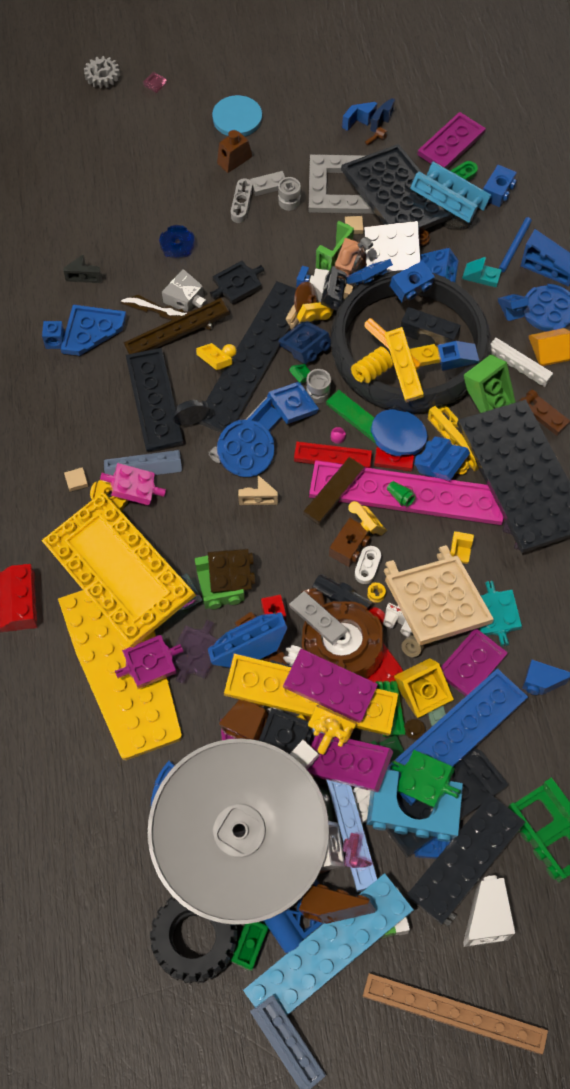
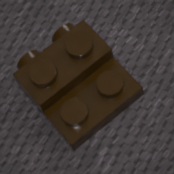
[207,548,255,592]

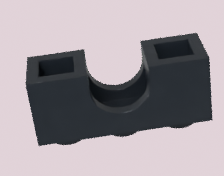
[401,307,461,347]

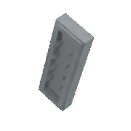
[289,591,347,645]

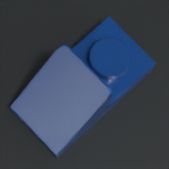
[498,294,529,321]

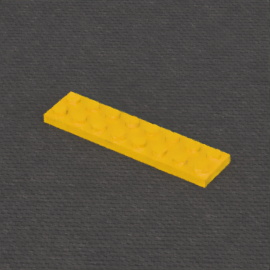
[224,654,398,736]

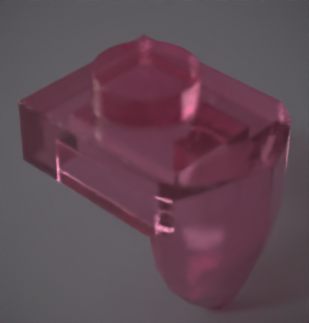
[342,833,372,868]

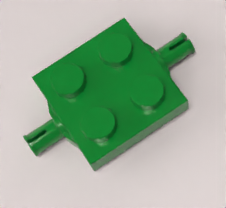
[390,750,461,809]

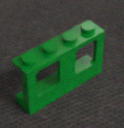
[508,777,570,883]

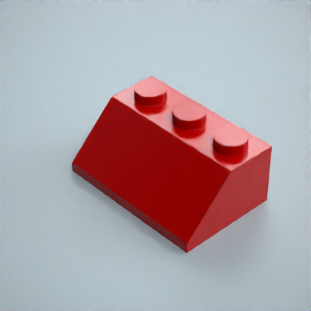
[0,564,37,632]

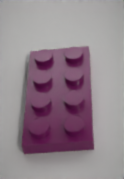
[417,112,486,169]
[283,649,378,723]
[307,732,393,792]

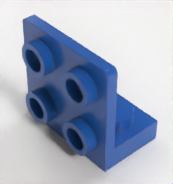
[420,248,459,282]

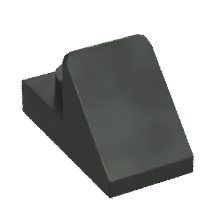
[63,255,102,283]

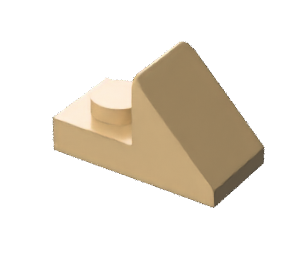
[239,476,278,505]

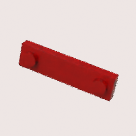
[294,442,372,468]

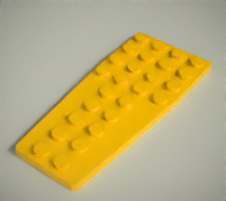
[58,590,182,760]

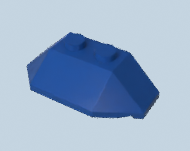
[208,612,287,667]

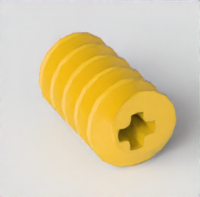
[351,346,393,383]

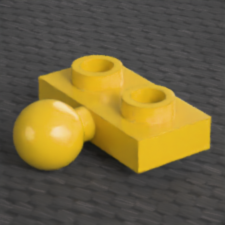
[196,343,237,370]

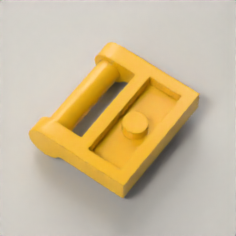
[349,501,387,536]

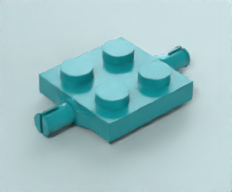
[479,581,522,647]

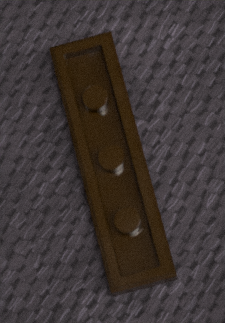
[303,457,365,525]

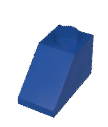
[522,660,570,695]

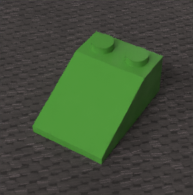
[464,355,516,413]

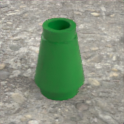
[387,481,416,507]

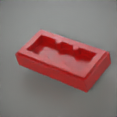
[374,447,414,472]

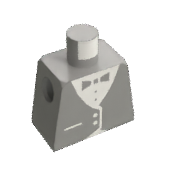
[162,270,207,311]

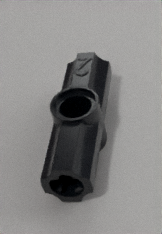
[312,573,373,610]

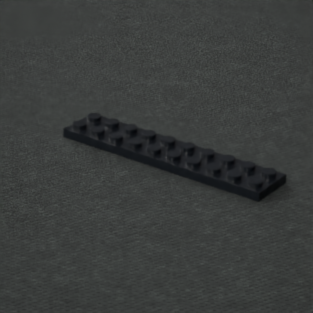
[198,281,296,433]

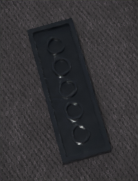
[126,348,183,452]
[407,794,525,925]

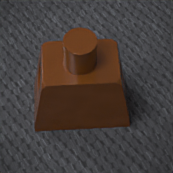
[217,130,252,173]
[219,699,268,741]

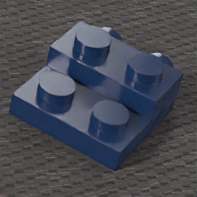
[278,321,331,364]

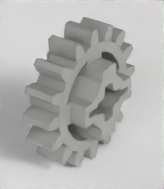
[84,56,120,88]

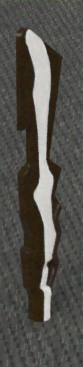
[120,295,213,330]

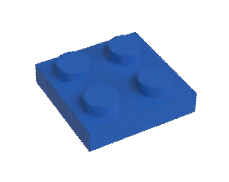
[345,259,393,285]
[267,382,319,424]

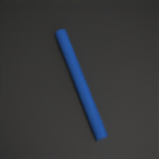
[499,217,532,272]

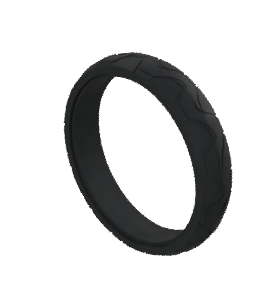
[330,270,491,413]

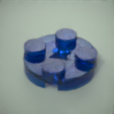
[159,225,195,258]

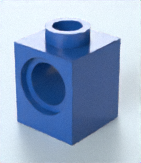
[42,321,65,349]

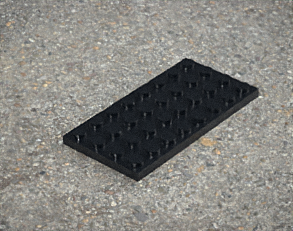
[457,400,570,553]

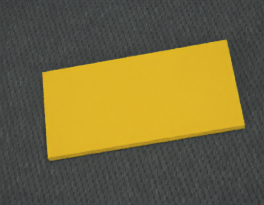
[42,492,196,648]

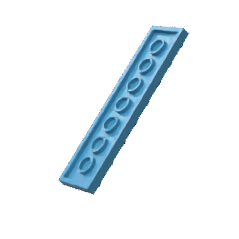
[243,873,414,1016]

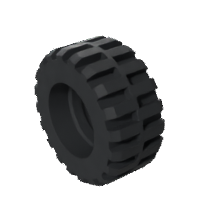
[150,897,238,984]

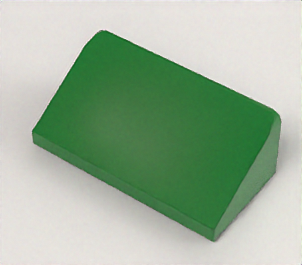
[231,922,268,971]

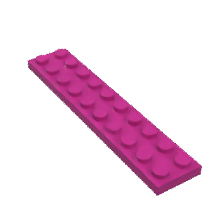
[309,460,503,525]

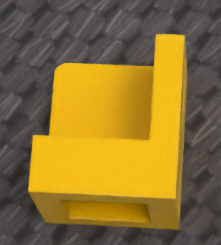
[450,531,474,564]

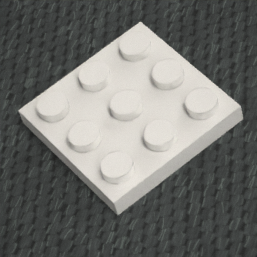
[364,222,420,277]

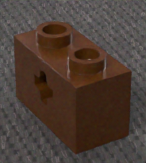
[329,518,371,567]

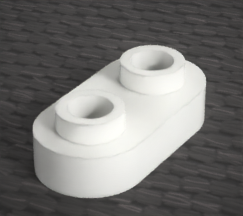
[355,546,381,584]

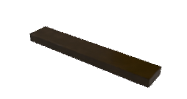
[123,298,230,354]

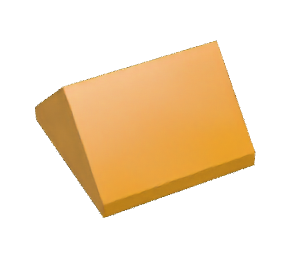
[529,328,570,366]

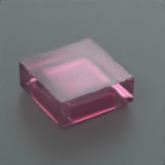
[143,72,167,93]

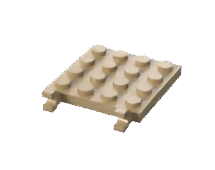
[384,545,494,646]

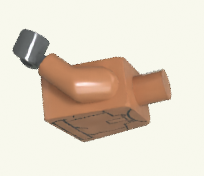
[335,237,374,285]

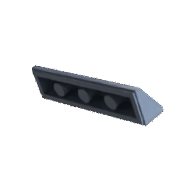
[104,450,182,475]
[250,995,326,1089]

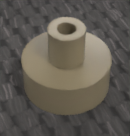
[402,635,424,657]

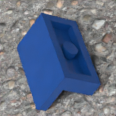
[247,397,282,432]

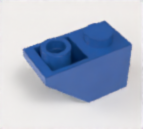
[438,341,479,371]

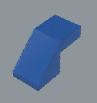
[342,102,377,131]

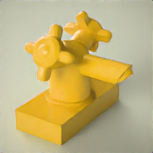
[308,705,356,755]

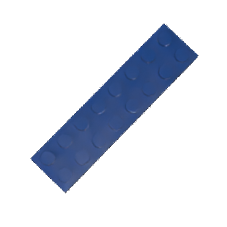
[387,668,528,806]

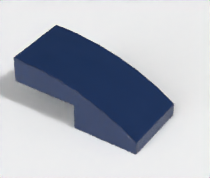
[370,98,395,132]

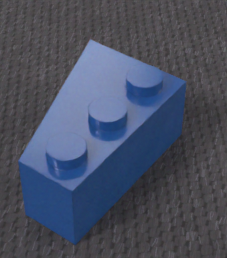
[521,229,570,286]

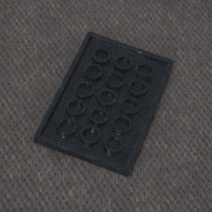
[341,144,455,231]

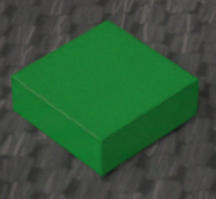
[289,364,311,383]

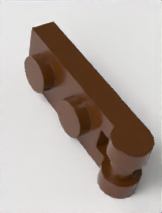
[518,389,570,436]

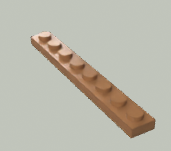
[362,973,548,1055]

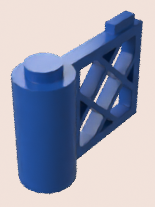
[263,879,324,953]

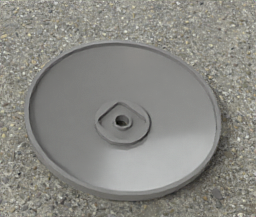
[148,739,329,924]

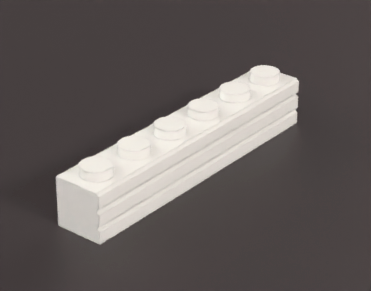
[490,338,553,387]

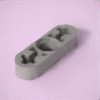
[231,179,252,223]

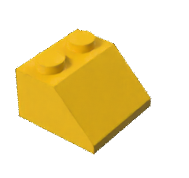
[394,658,454,718]

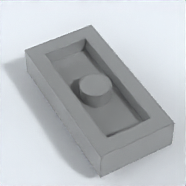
[250,171,285,196]

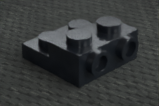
[259,708,313,754]

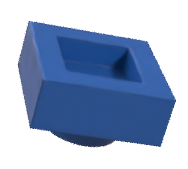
[296,266,311,289]

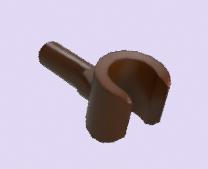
[365,127,387,145]

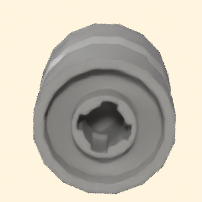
[278,177,301,211]
[306,369,331,403]

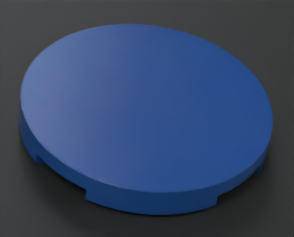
[523,284,570,331]
[371,409,427,456]
[217,420,274,477]

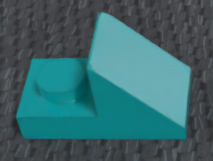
[462,257,501,288]

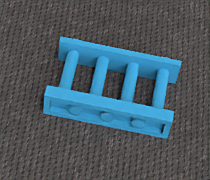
[410,162,491,223]

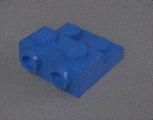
[415,436,470,481]

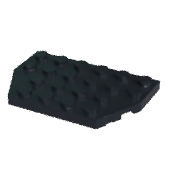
[386,748,509,858]

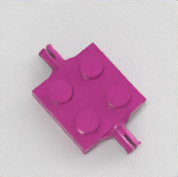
[100,463,166,505]

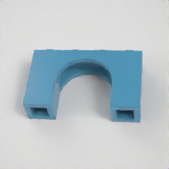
[367,770,463,842]

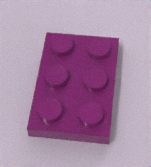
[441,628,508,697]

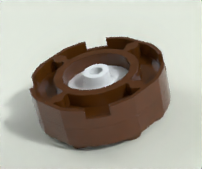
[302,601,383,678]

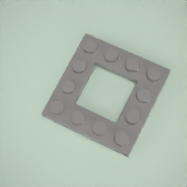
[309,155,375,214]

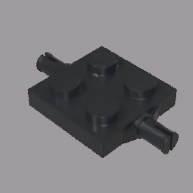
[210,260,265,305]

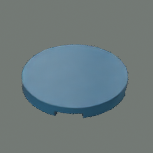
[212,95,262,136]

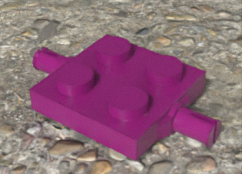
[115,635,183,689]

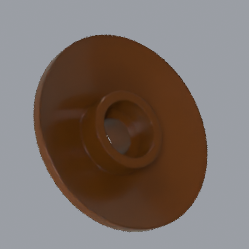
[294,282,317,314]

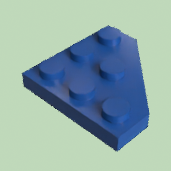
[61,305,126,356]

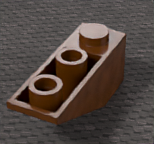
[299,884,376,924]

